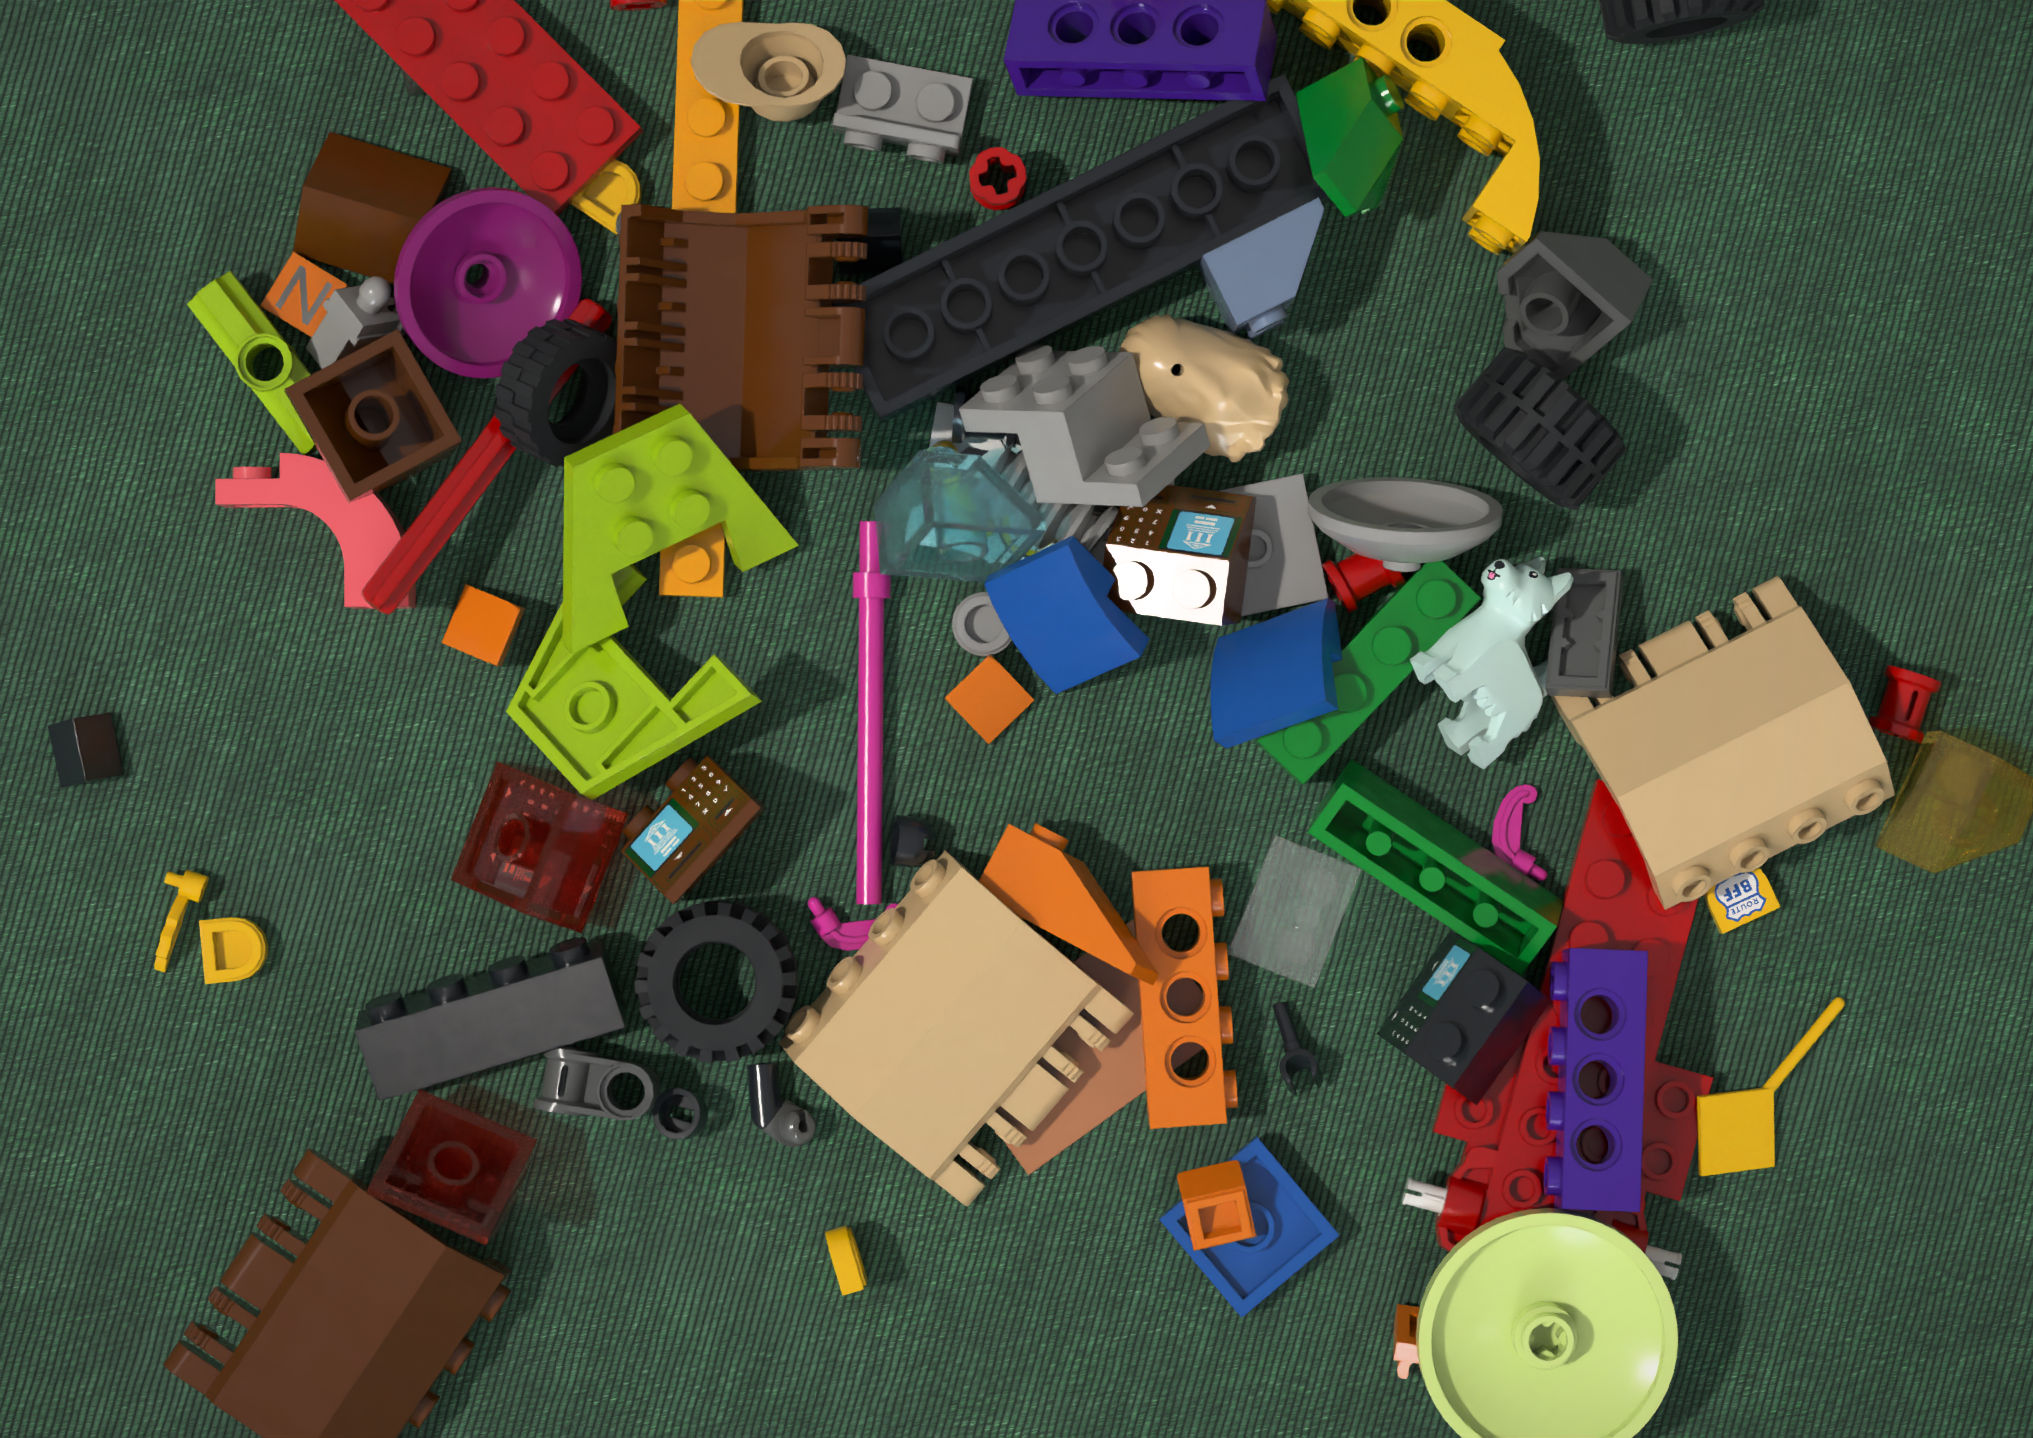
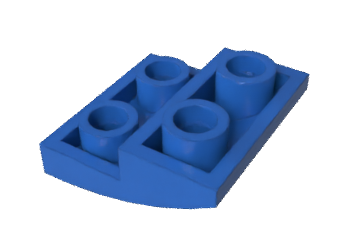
[984,536,1149,694]
[1210,598,1343,749]

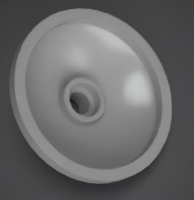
[1308,477,1503,572]

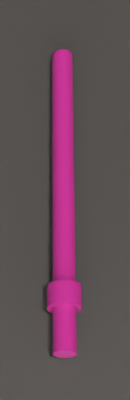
[853,521,891,904]

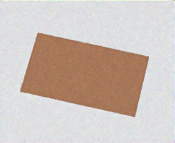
[997,919,1204,1175]

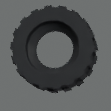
[494,318,617,468]

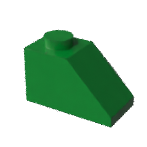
[1296,57,1404,217]

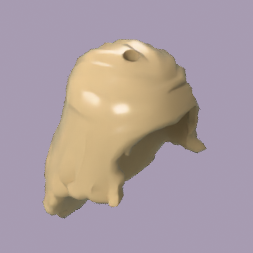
[1119,314,1289,462]

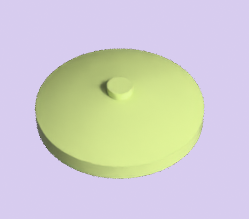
[1416,1208,1678,1438]

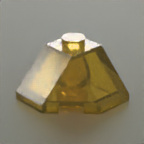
[1874,731,2033,873]

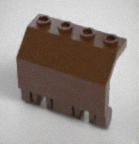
[613,204,869,471]
[163,1148,512,1438]

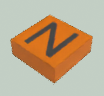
[260,252,350,337]

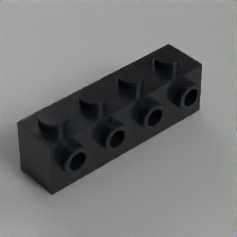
[355,937,626,1101]

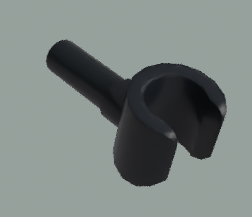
[1272,1001,1323,1096]

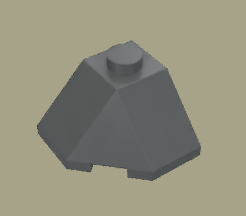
[1497,231,1653,380]

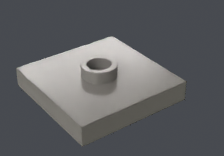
[1203,474,1328,625]

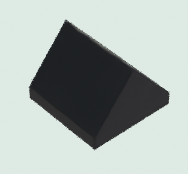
[837,207,903,274]
[48,712,125,788]

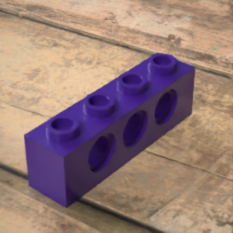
[1004,0,1277,101]
[1544,948,1648,1212]

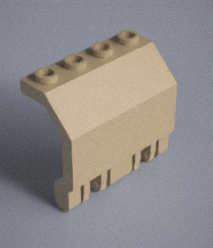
[1551,576,1895,910]
[779,850,1134,1207]

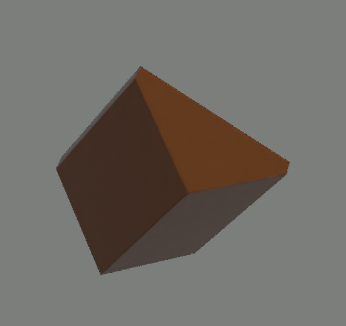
[293,132,453,284]

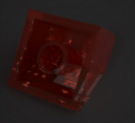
[451,761,628,933]
[367,1089,537,1245]

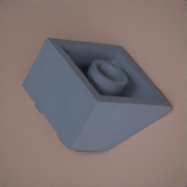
[1198,197,1324,339]

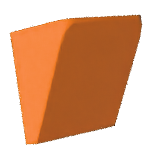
[442,584,525,667]
[944,654,1034,744]
[1177,1160,1256,1251]

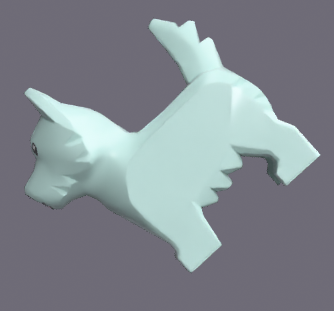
[1410,557,1573,769]

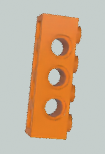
[1130,866,1238,1129]

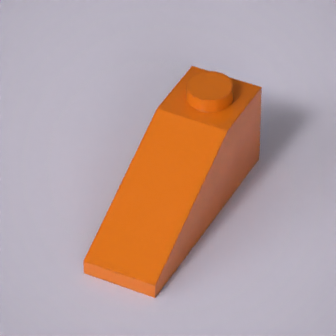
[979,823,1159,985]

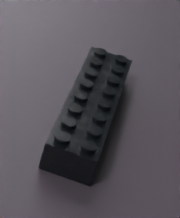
[831,74,1331,424]

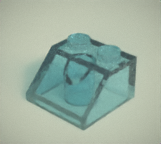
[874,446,1047,582]

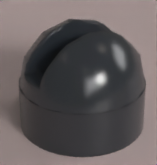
[890,815,938,868]
[653,1088,709,1140]

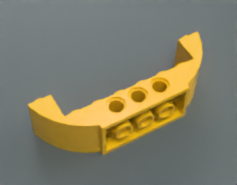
[1266,0,1540,255]

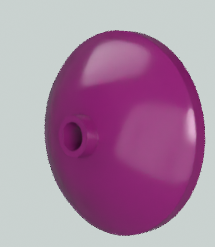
[394,187,582,378]

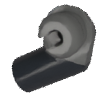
[747,1062,816,1147]

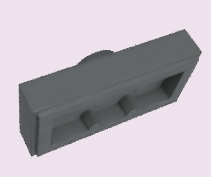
[1545,568,1624,698]

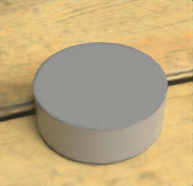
[952,592,1012,657]

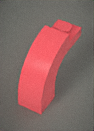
[215,453,416,609]

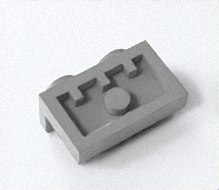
[832,55,973,163]

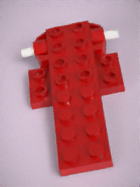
[1402,779,1713,1280]

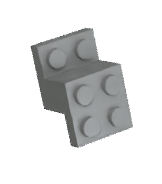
[959,345,1210,507]

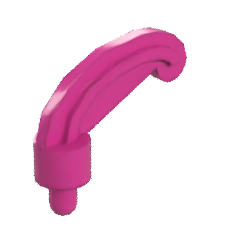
[1491,784,1548,881]
[808,897,898,951]

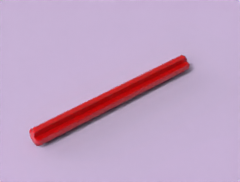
[361,298,612,615]

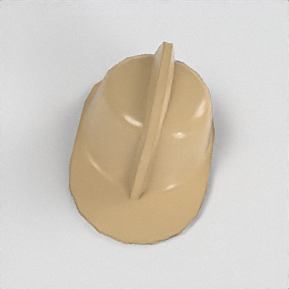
[691,22,846,122]

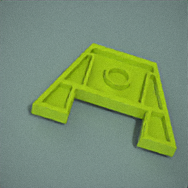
[562,404,799,654]
[506,564,762,800]

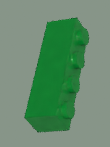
[1254,561,1481,785]
[1307,759,1563,975]

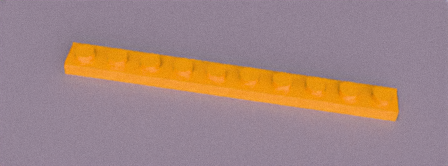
[659,0,744,598]

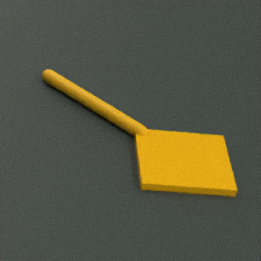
[1697,997,1845,1176]

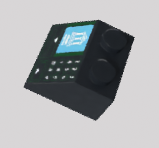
[1377,930,1551,1105]

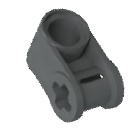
[533,1046,661,1120]

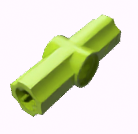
[187,271,318,456]

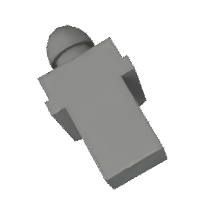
[306,276,406,369]

